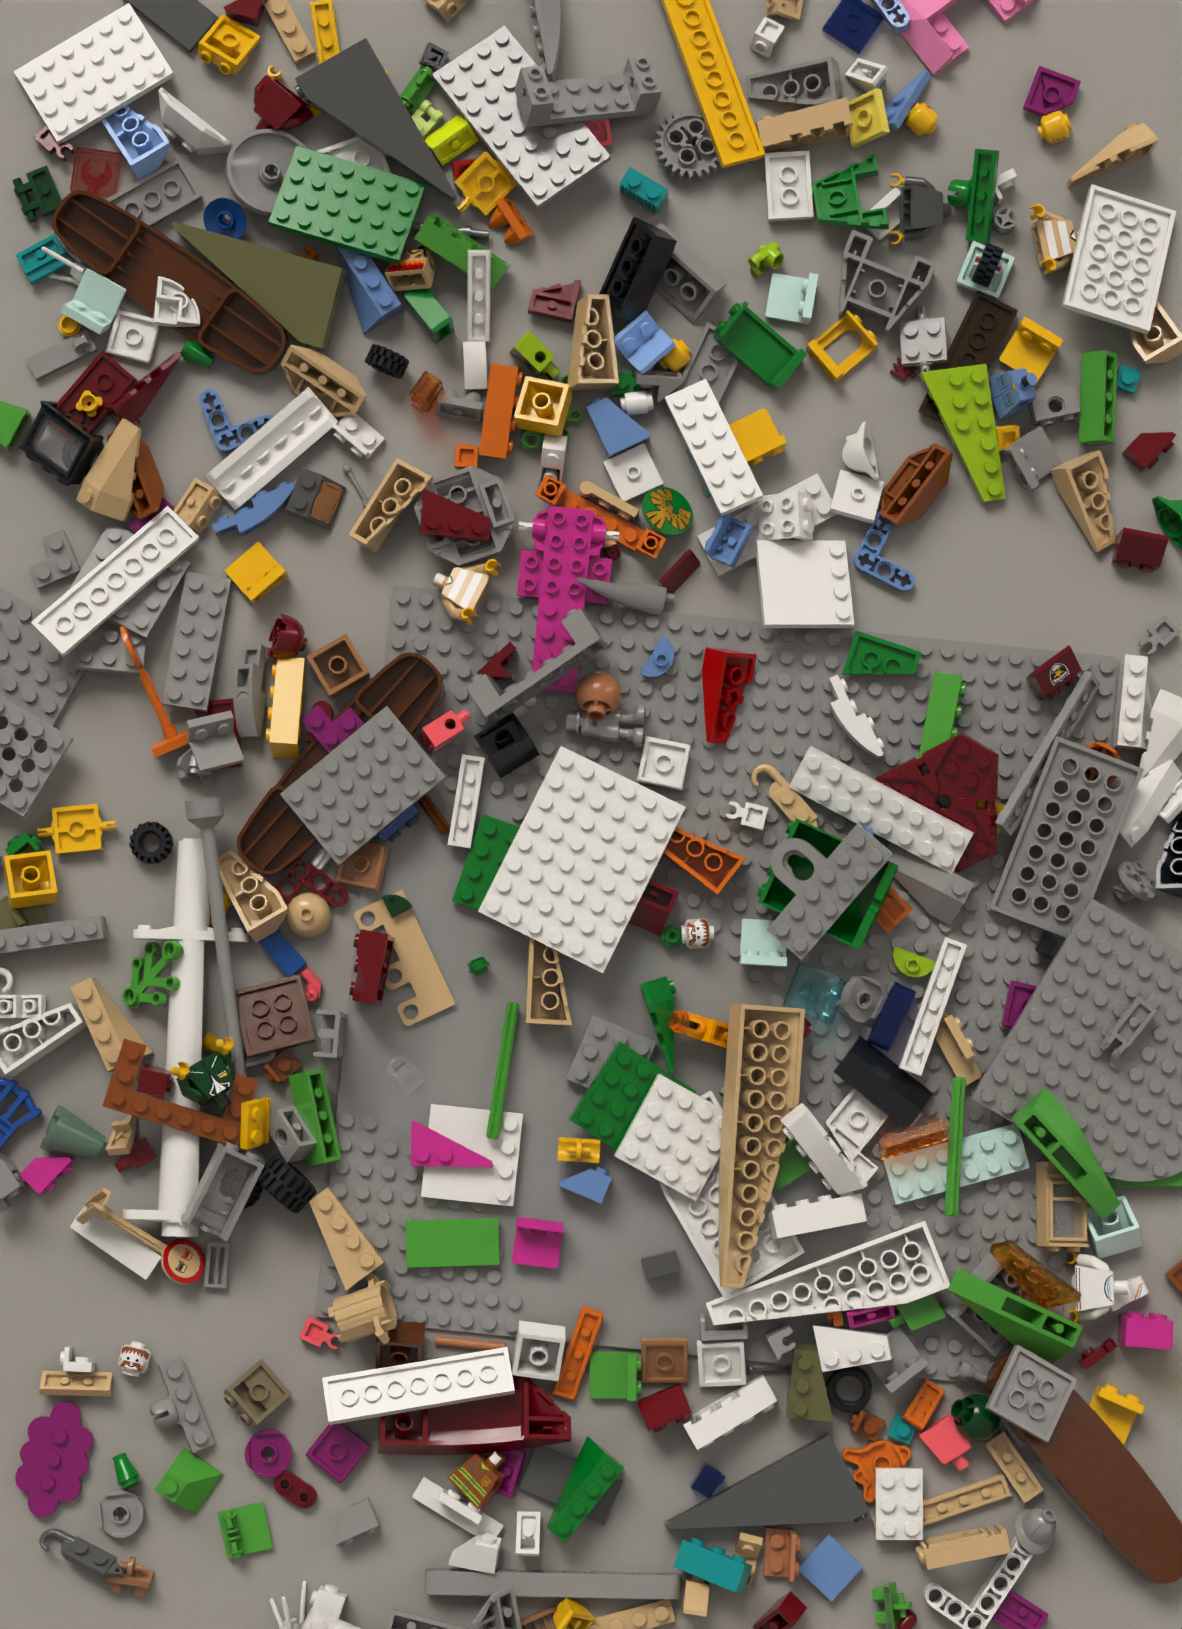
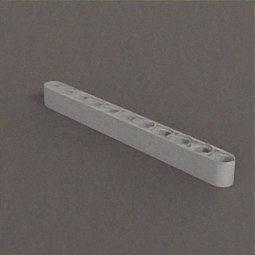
[425,1568,681,1599]

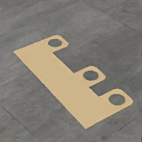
[354,889,455,1026]

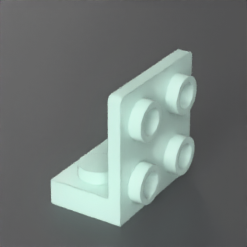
[61,268,126,334]
[765,273,819,325]
[739,919,787,968]

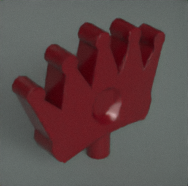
[890,357,919,381]

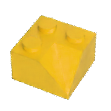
[514,376,573,437]
[3,850,58,909]

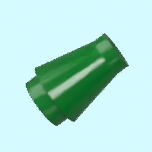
[180,340,215,369]
[112,1453,140,1490]

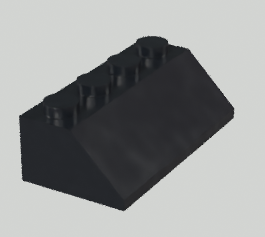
[599,217,677,321]

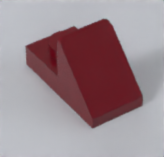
[477,642,517,680]

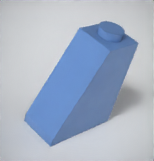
[586,397,650,459]

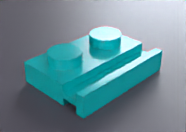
[15,234,70,285]

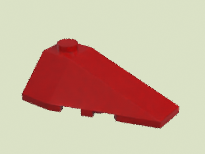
[702,647,757,744]

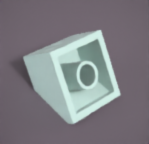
[1087,1195,1142,1259]

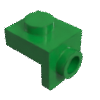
[5,832,44,855]

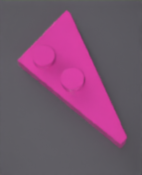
[411,1121,493,1167]

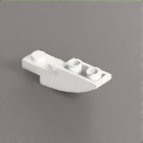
[828,675,885,759]

